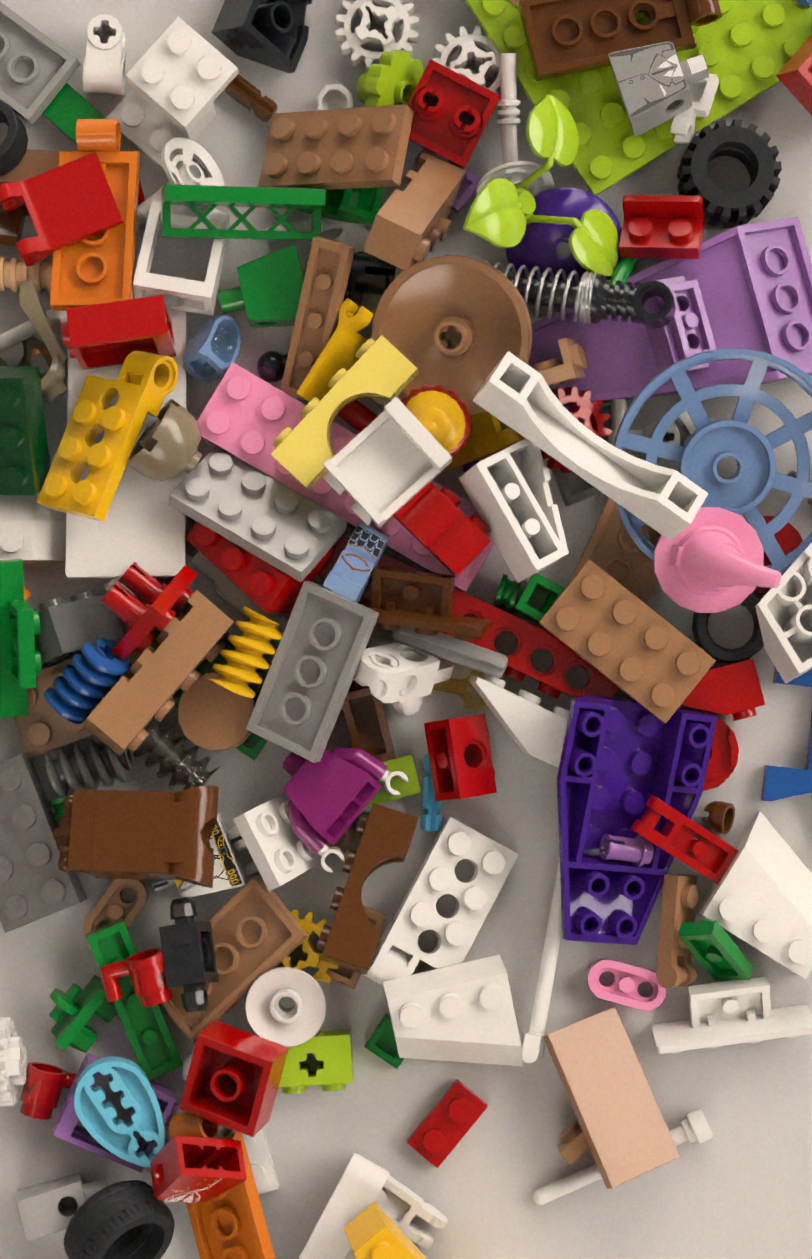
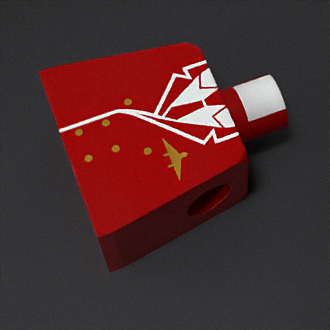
[150,1135,247,1203]

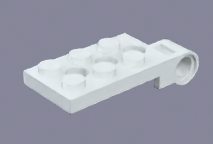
[363,817,519,986]

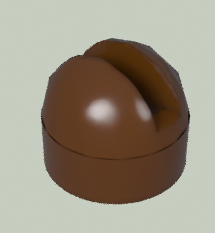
[702,801,735,835]

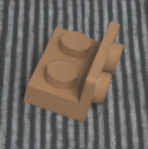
[533,338,589,388]

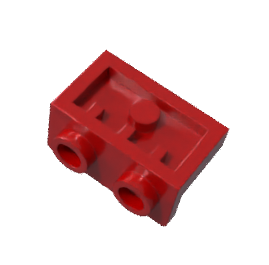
[619,195,705,259]

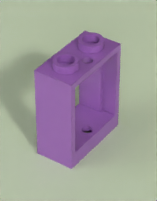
[52,1053,179,1173]

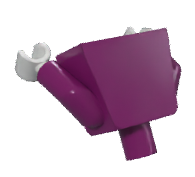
[283,747,408,872]

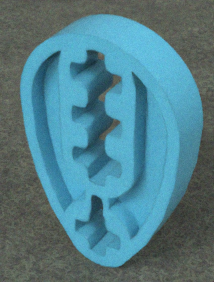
[73,1056,165,1167]

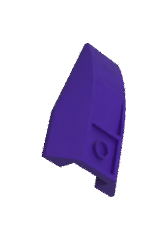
[557,695,717,945]

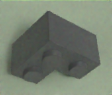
[34,590,124,667]

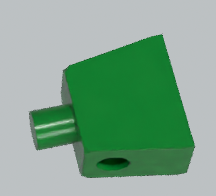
[218,244,304,328]

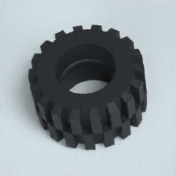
[677,119,782,228]

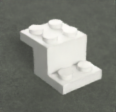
[106,16,239,172]

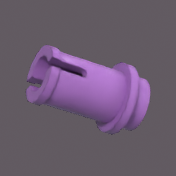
[599,834,654,867]

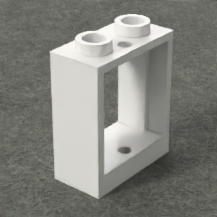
[133,201,230,316]

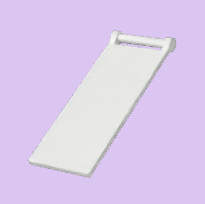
[65,277,187,579]

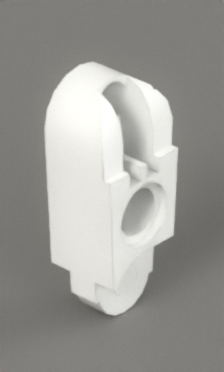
[353,642,454,704]

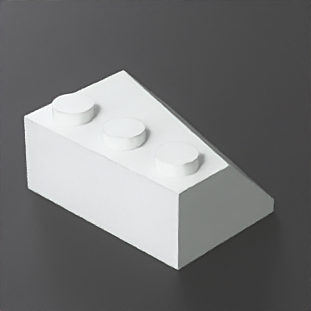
[755,542,812,684]
[697,811,812,980]
[382,954,523,1067]

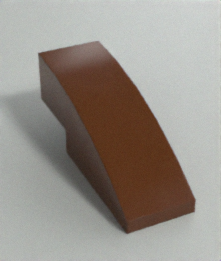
[342,643,396,762]

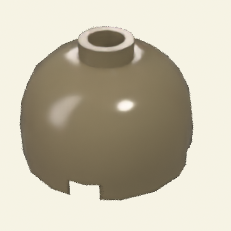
[127,399,202,481]

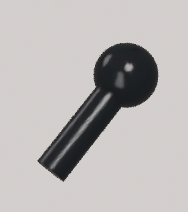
[257,351,288,382]

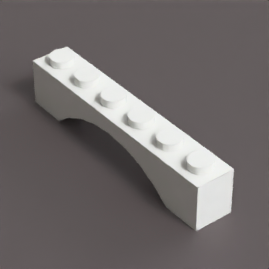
[472,351,708,540]

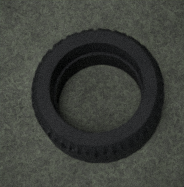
[64,1180,175,1259]

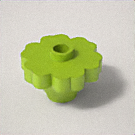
[356,50,424,107]

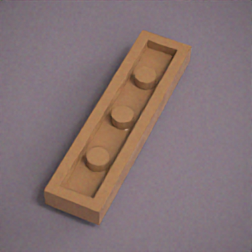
[280,236,355,400]

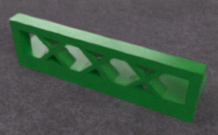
[161,184,326,241]

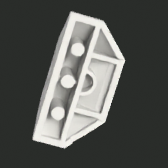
[0,491,66,564]

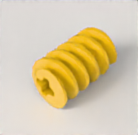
[208,606,283,698]

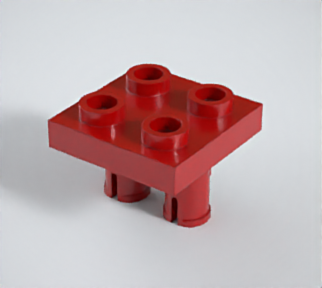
[408,59,501,169]
[100,562,198,661]

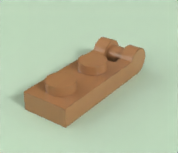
[656,874,699,988]

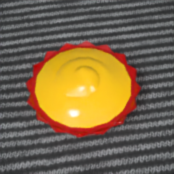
[401,384,472,457]

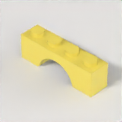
[271,335,419,490]

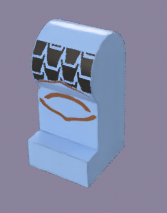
[322,521,389,603]

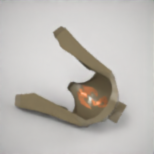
[0,279,68,403]

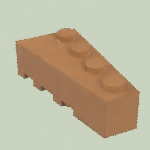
[83,590,234,756]

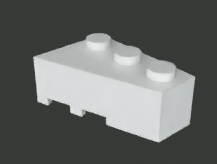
[458,438,569,583]

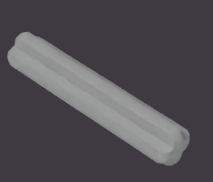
[392,626,508,678]

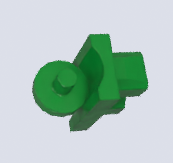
[49,975,117,1053]

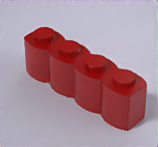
[393,482,491,578]

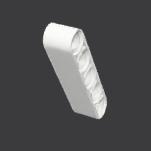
[298,1152,390,1259]

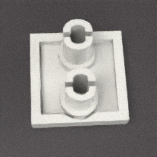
[228,793,321,891]

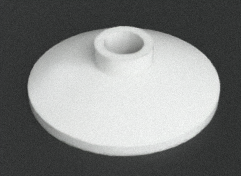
[245,967,326,1047]

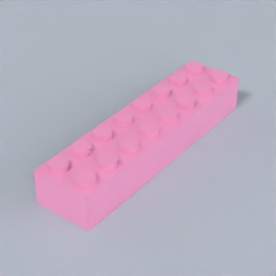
[197,362,495,593]

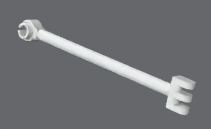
[522,857,562,1063]

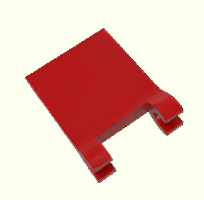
[0,152,124,267]

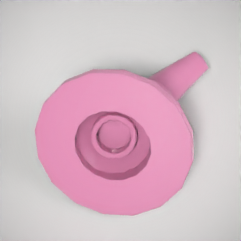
[653,507,781,613]

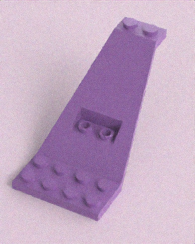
[527,217,812,407]

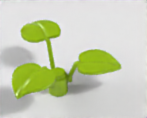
[463,94,619,277]

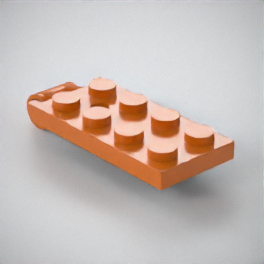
[50,119,141,311]
[169,1112,275,1259]

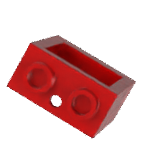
[61,295,176,370]

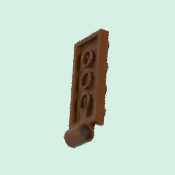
[518,0,722,81]

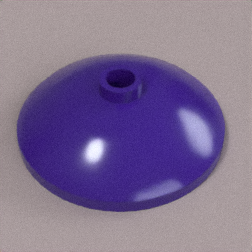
[506,187,622,283]

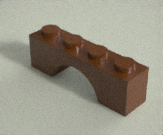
[317,803,419,975]

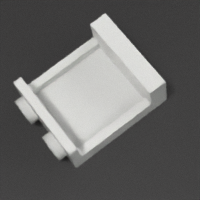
[323,397,452,528]

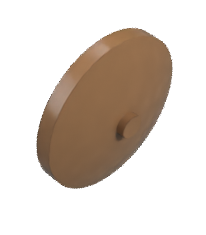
[372,255,532,416]

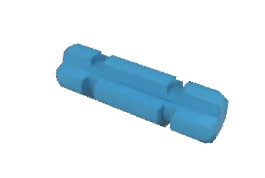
[420,754,443,832]

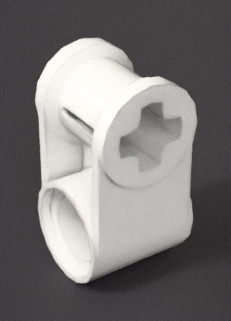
[83,14,126,95]

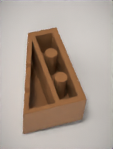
[363,151,466,271]

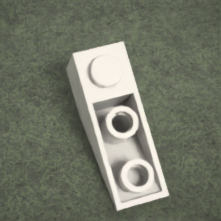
[469,673,569,768]

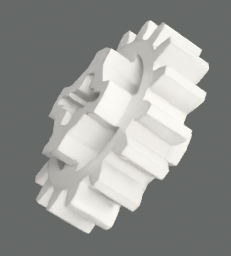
[335,0,419,72]
[431,25,501,106]
[0,1017,27,1107]

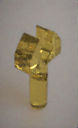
[432,669,486,710]

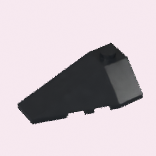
[211,0,312,74]

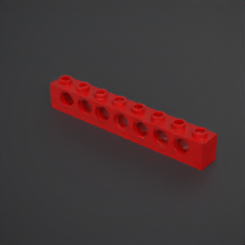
[318,535,618,699]

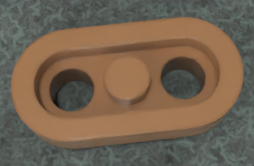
[83,879,148,940]

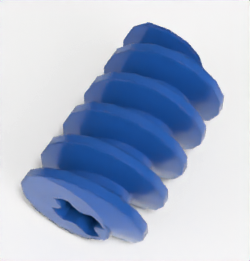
[44,638,130,724]

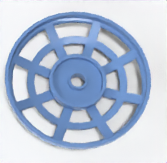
[613,348,812,576]

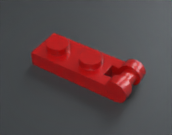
[630,795,739,884]

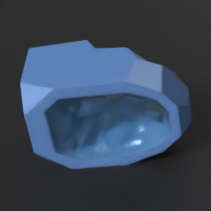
[182,315,241,383]

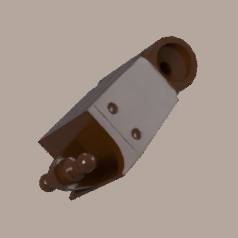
[53,786,219,888]

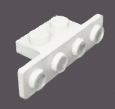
[651,976,812,1054]

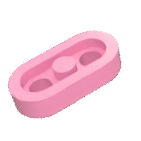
[587,958,666,1011]

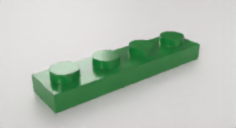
[85,918,183,1080]

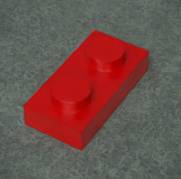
[407,1079,488,1168]

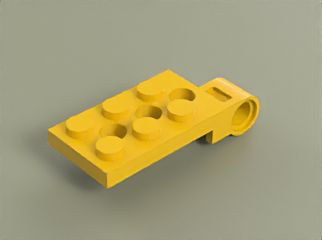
[37,351,178,522]

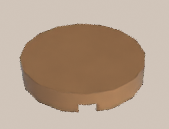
[178,672,256,752]

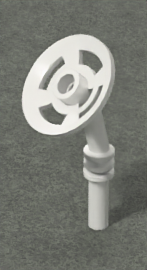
[476,53,554,196]
[136,137,225,232]

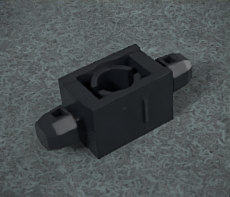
[159,897,219,1013]

